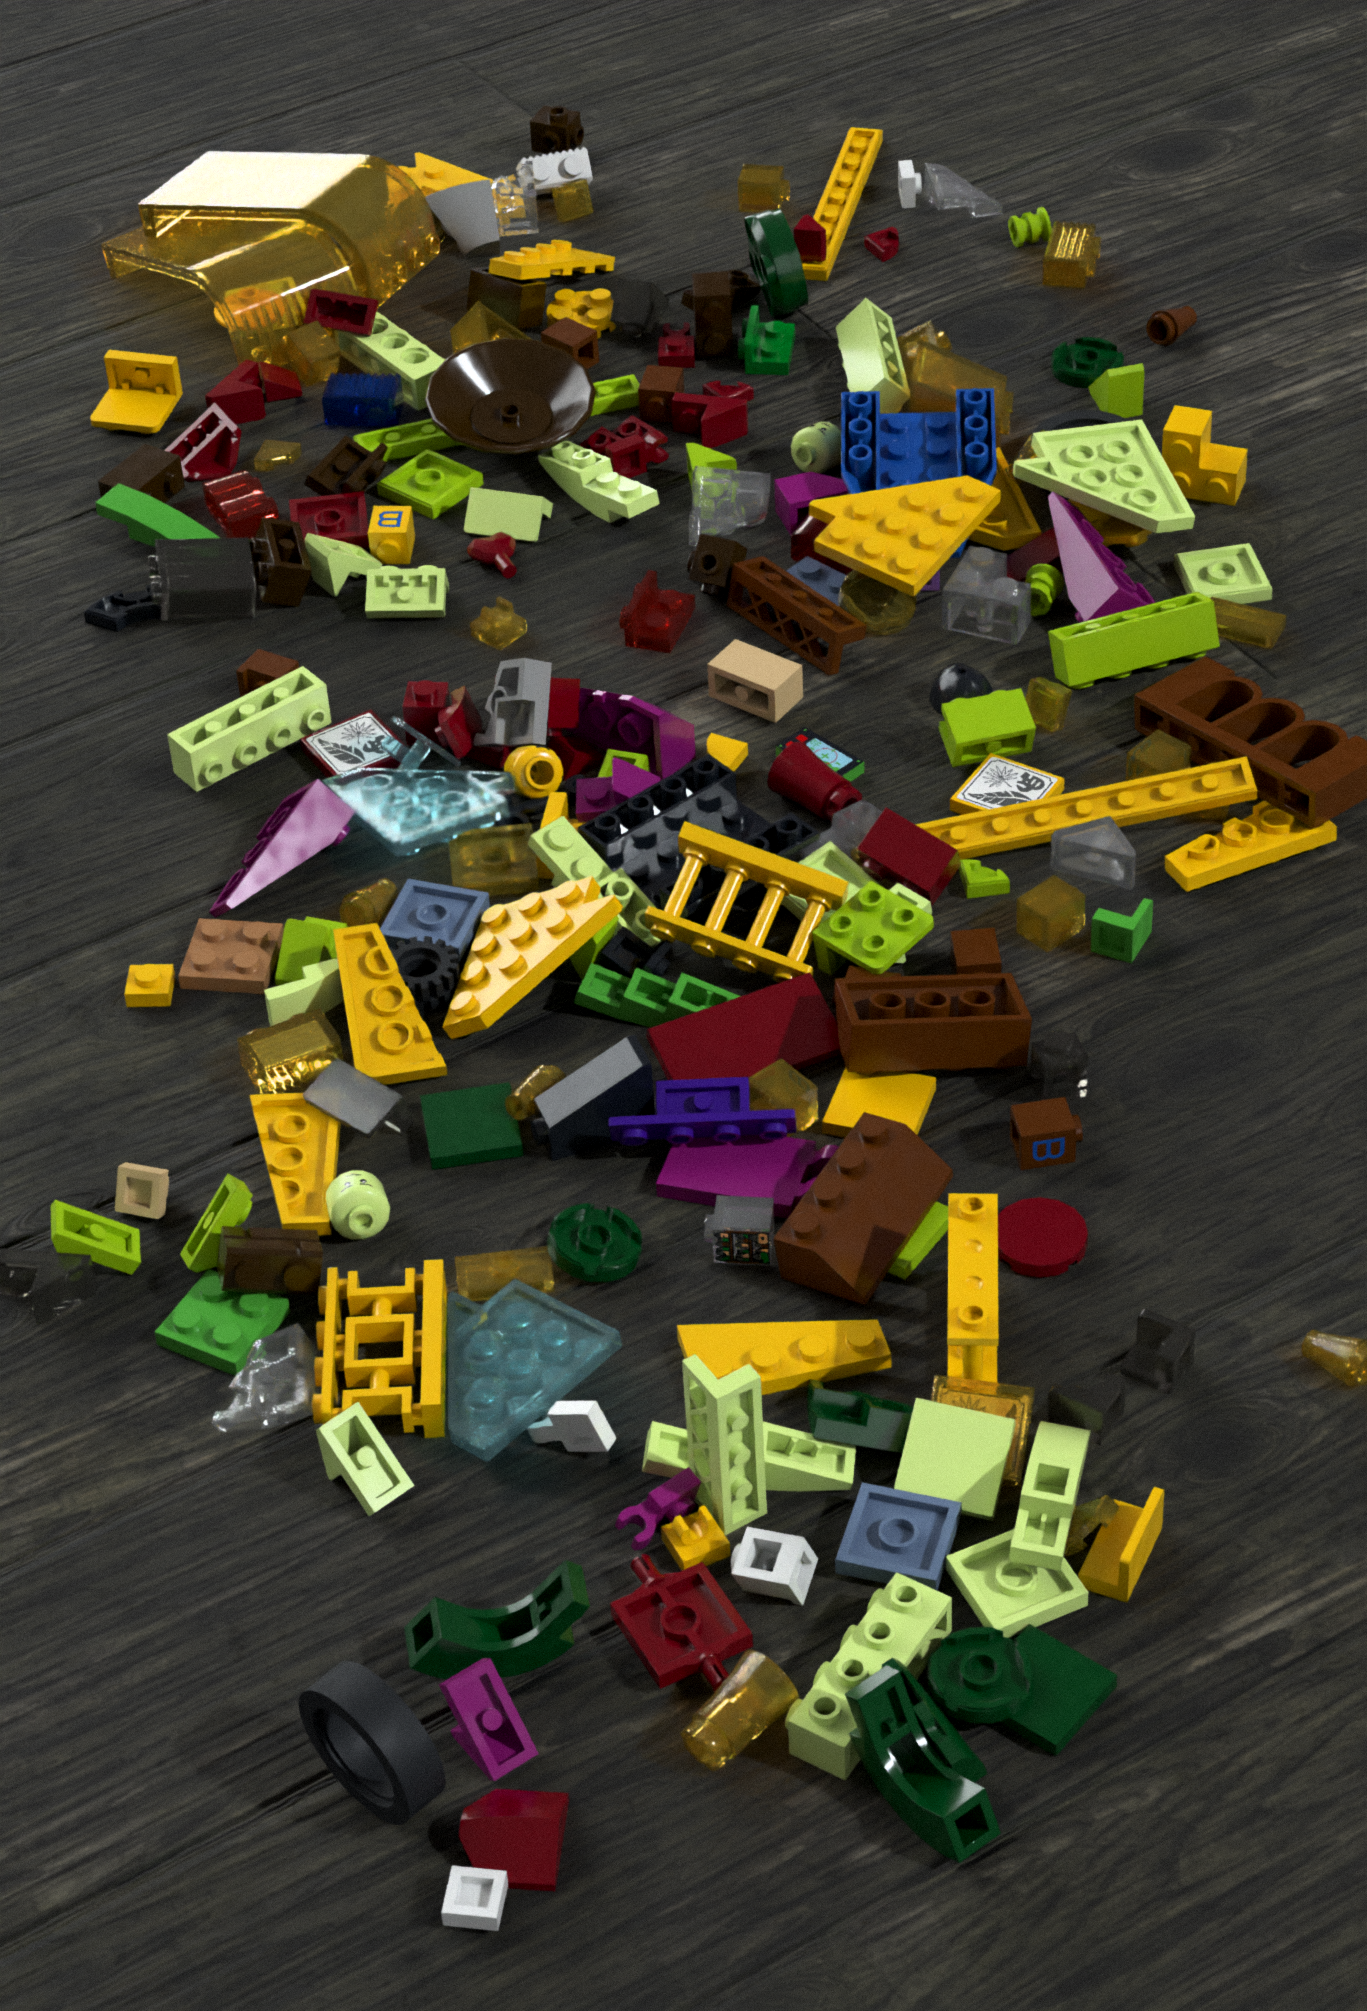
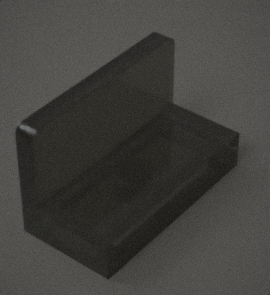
[303,1058,414,1139]

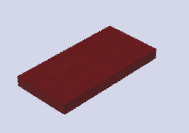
[646,972,841,1087]

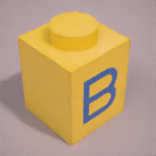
[368,506,415,564]

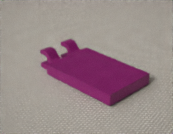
[656,1135,839,1218]

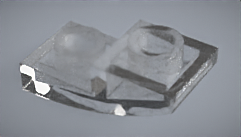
[800,799,882,861]

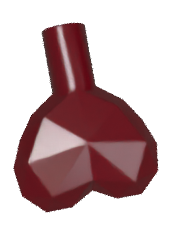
[467,532,517,578]

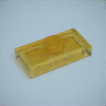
[455,1246,555,1303]

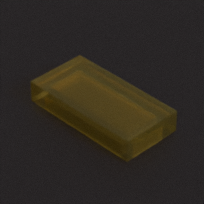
[1210,597,1287,649]

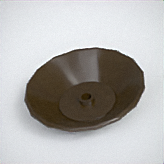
[425,338,596,455]

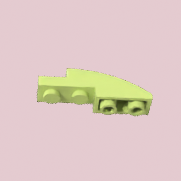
[538,441,660,523]
[528,816,663,948]
[1009,1421,1091,1571]

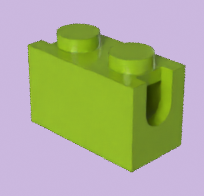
[938,688,1036,767]

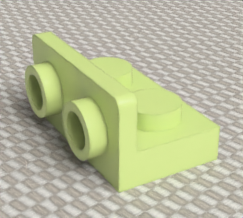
[365,565,449,618]

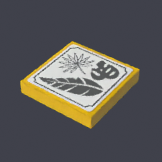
[950,753,1065,815]

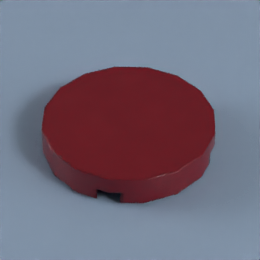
[998,1197,1088,1277]

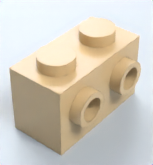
[707,639,803,723]

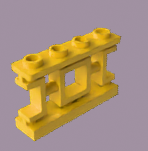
[312,1259,447,1438]

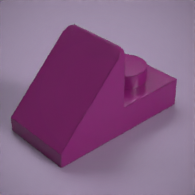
[576,757,661,823]
[439,1658,539,1781]

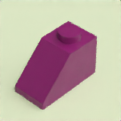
[774,471,849,536]

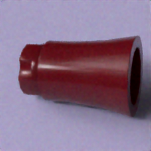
[767,741,862,826]

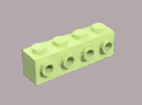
[836,298,911,414]
[167,666,332,792]
[785,1572,952,1780]

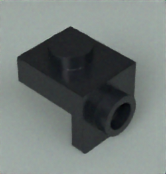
[595,926,673,979]

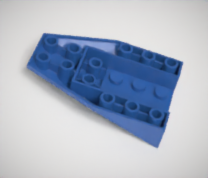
[841,388,997,558]

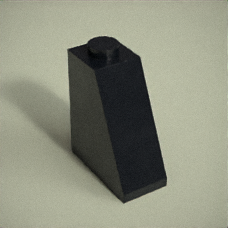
[530,1035,655,1161]

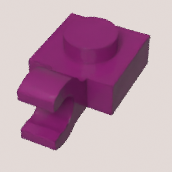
[615,1467,701,1551]

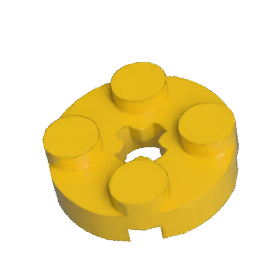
[546,288,618,338]

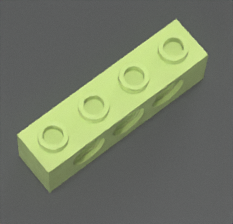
[334,311,446,411]

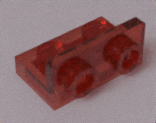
[619,570,696,653]

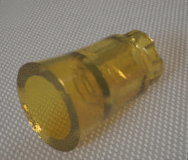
[680,1650,799,1771]

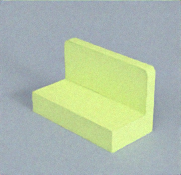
[464,487,553,543]

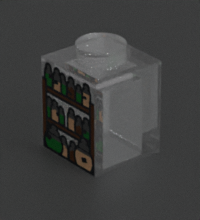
[704,1195,775,1265]

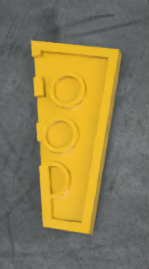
[489,240,615,280]
[1165,801,1337,892]
[333,923,447,1089]
[250,1091,342,1236]
[677,1319,891,1395]

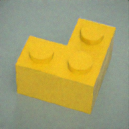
[1162,405,1248,506]

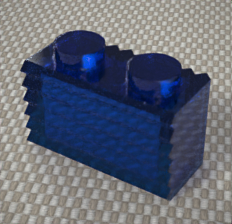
[322,372,404,426]

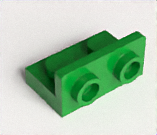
[738,305,795,375]

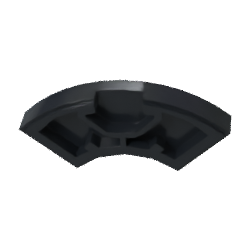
[84,584,193,632]

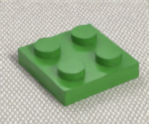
[155,1269,290,1377]

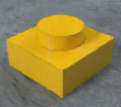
[124,964,175,1007]

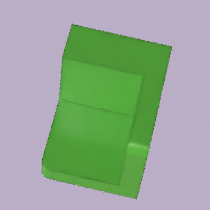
[1091,898,1153,963]

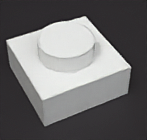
[898,160,922,208]
[441,1865,508,1931]

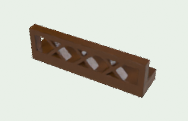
[727,556,867,676]

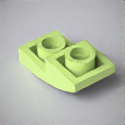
[264,958,344,1033]

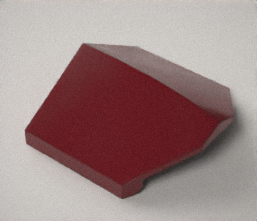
[165,403,242,482]
[459,1789,569,1891]

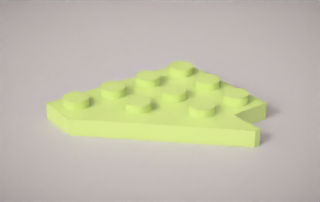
[1012,419,1195,533]

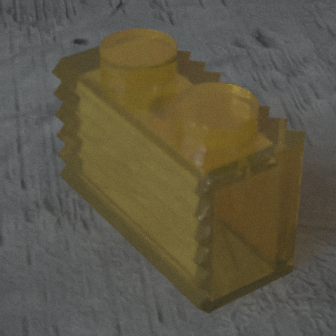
[1043,220,1101,288]
[237,1008,344,1094]

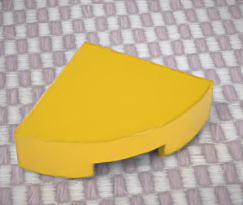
[707,733,748,772]

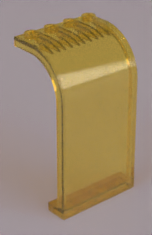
[138,151,440,308]
[101,196,359,373]

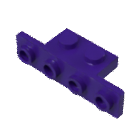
[608,1077,797,1146]

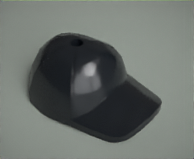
[929,663,993,715]

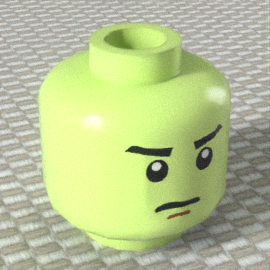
[791,422,841,474]
[325,1170,390,1240]

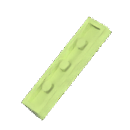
[682,1354,767,1535]

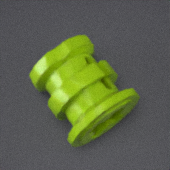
[1008,207,1052,247]
[1017,564,1065,616]

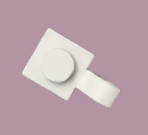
[525,1401,616,1452]

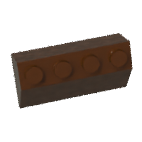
[834,973,1032,1075]
[773,1112,953,1305]

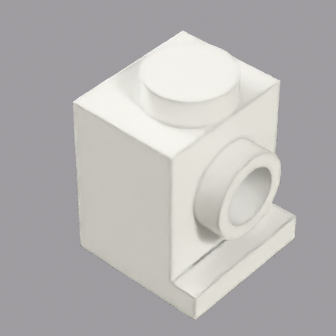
[731,1527,818,1606]

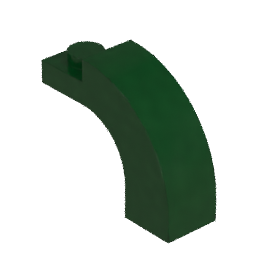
[404,1560,590,1680]
[845,1665,1001,1863]

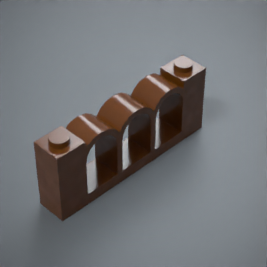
[1134,656,1367,828]

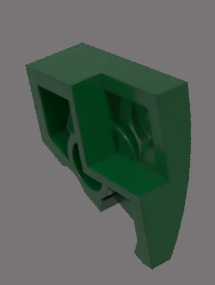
[807,1379,913,1453]
[882,1657,987,1782]

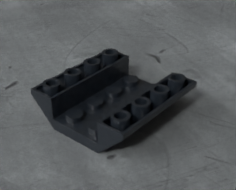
[578,754,820,918]

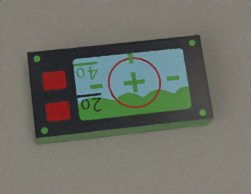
[776,727,864,782]

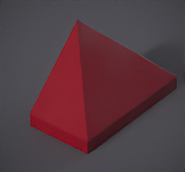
[303,288,379,336]

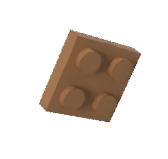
[178,918,284,994]

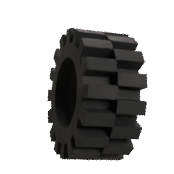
[389,936,460,1015]

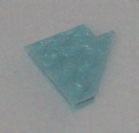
[322,767,518,856]
[448,1279,623,1462]

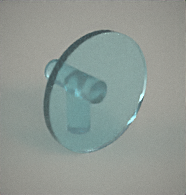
[380,716,461,786]

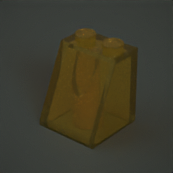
[910,341,1014,448]

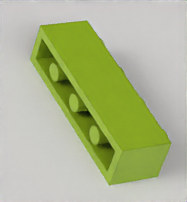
[1048,592,1220,689]

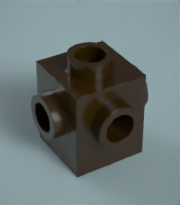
[529,106,584,154]
[687,534,748,597]

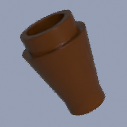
[1146,306,1197,346]

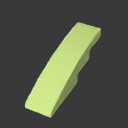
[642,1421,856,1492]

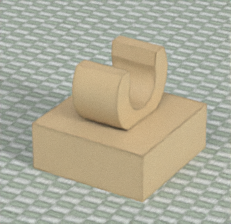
[115,1162,169,1219]

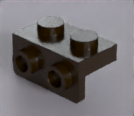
[304,435,388,496]

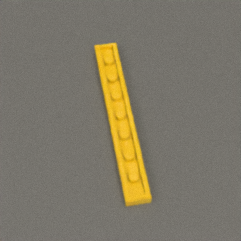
[801,127,883,281]
[915,756,1257,860]

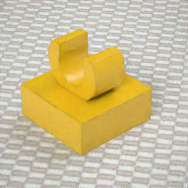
[661,1505,731,1571]

